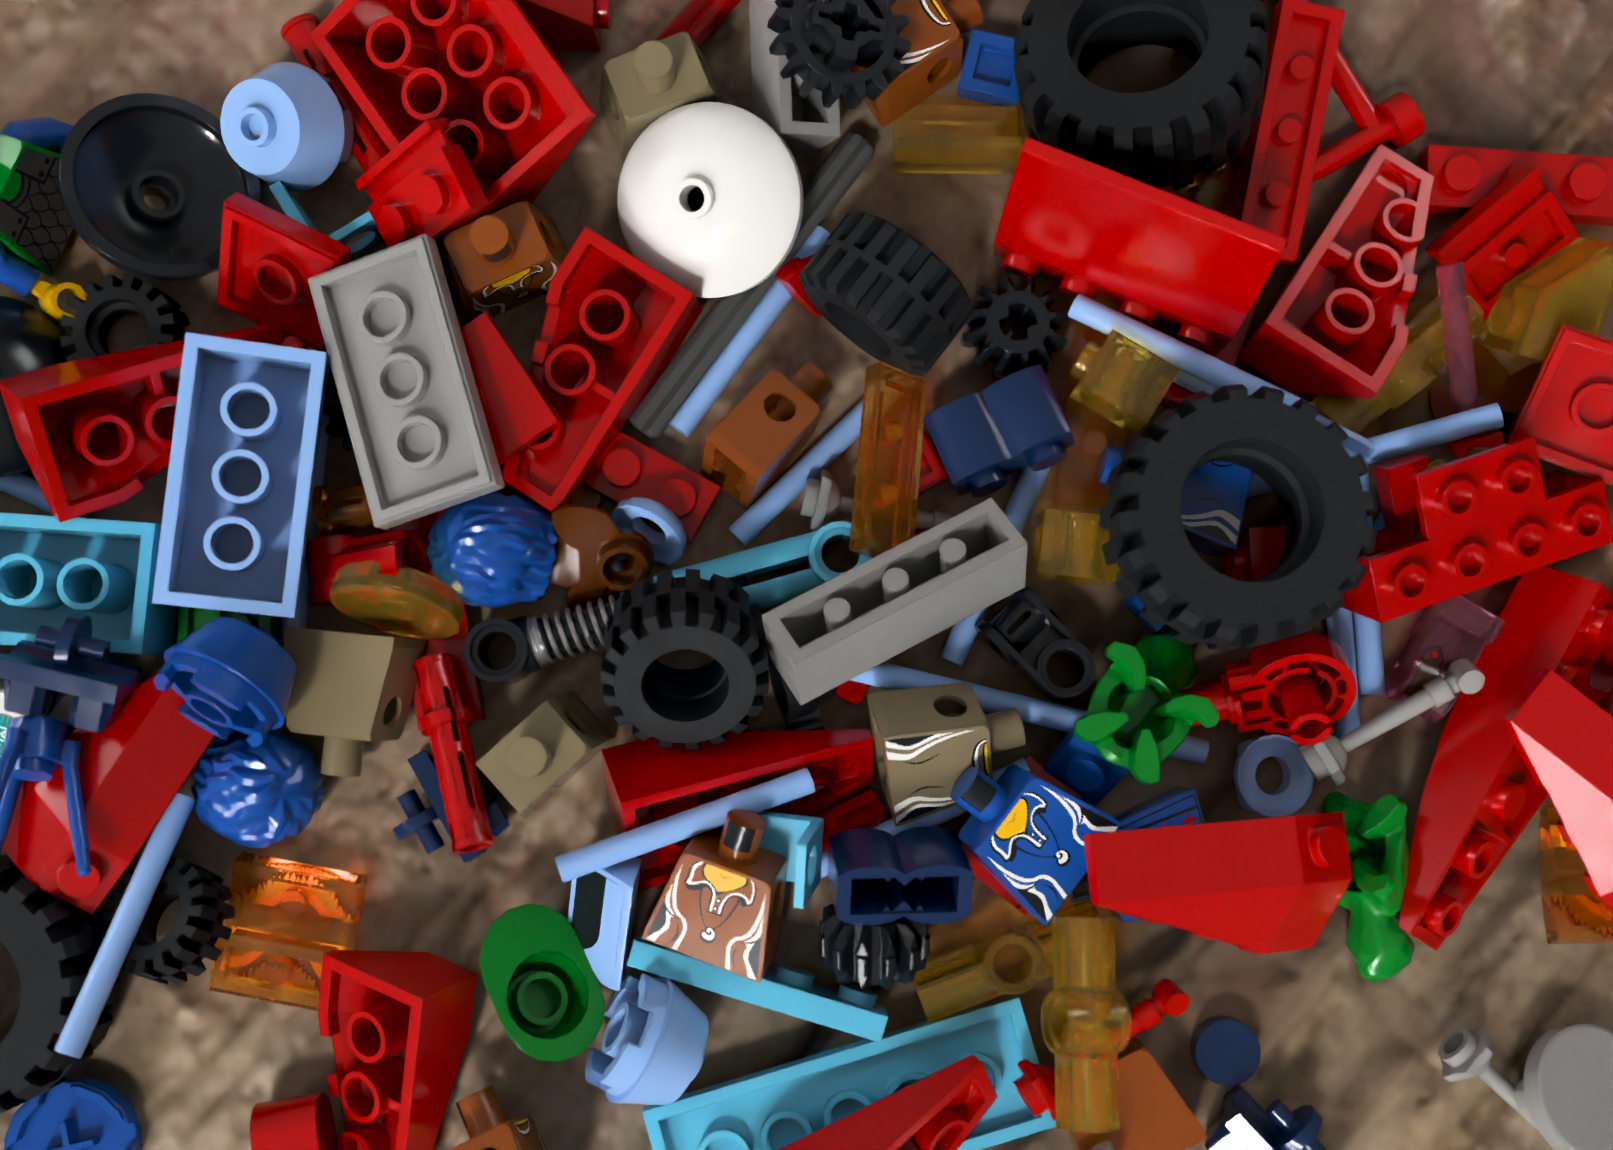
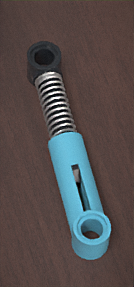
[463,521,873,684]

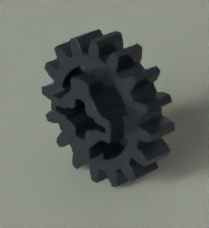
[767,0,911,109]

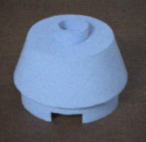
[220,62,354,192]
[585,973,709,1105]

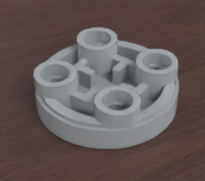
[1514,1024,1613,1150]

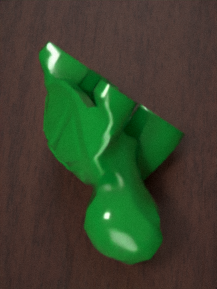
[1073,627,1219,785]
[1324,791,1415,984]

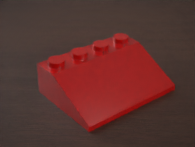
[309,0,597,229]
[994,137,1288,351]

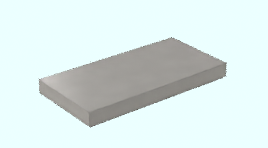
[308,233,505,530]

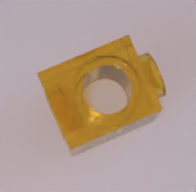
[1069,329,1180,435]
[1030,508,1121,587]

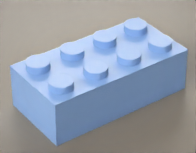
[152,332,329,618]

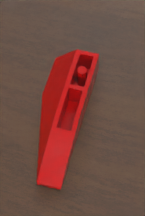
[1399,566,1613,951]

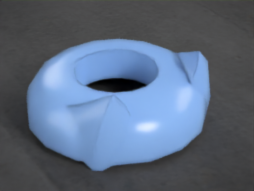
[610,496,687,566]
[1233,734,1314,817]

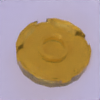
[330,561,465,640]

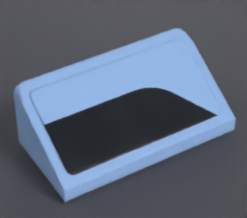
[567,847,642,991]

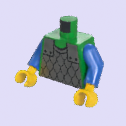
[0,117,88,319]

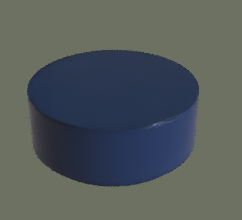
[1190,1015,1261,1086]

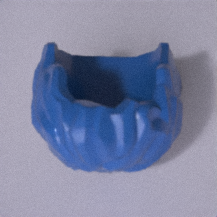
[426,492,557,608]
[191,730,326,848]

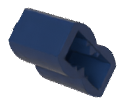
[923,364,1075,498]
[827,826,973,926]

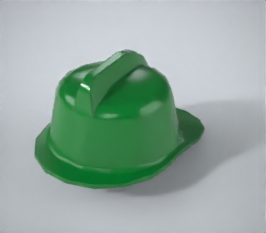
[479,903,605,1062]

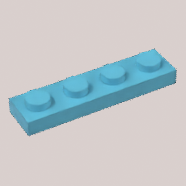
[626,932,888,1043]

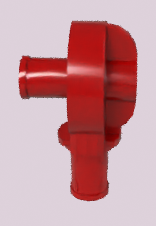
[1179,633,1357,745]

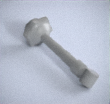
[799,469,954,531]
[1298,659,1485,786]
[1438,1027,1556,1150]

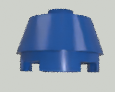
[154,617,297,747]

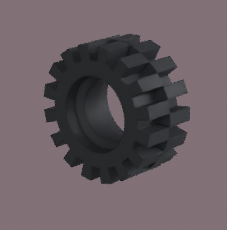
[60,274,191,361]
[100,856,235,985]

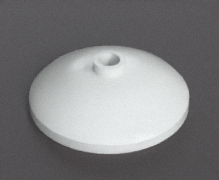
[617,102,804,298]

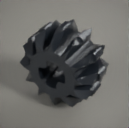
[961,275,1068,381]
[819,903,930,990]

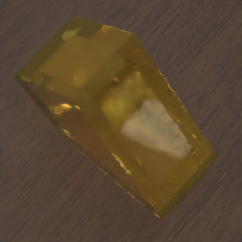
[1483,237,1613,361]

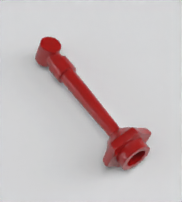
[1012,979,1189,1120]

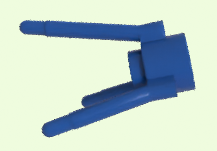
[0,716,91,876]

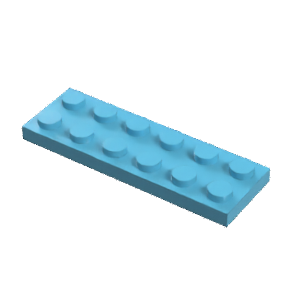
[642,993,1058,1150]

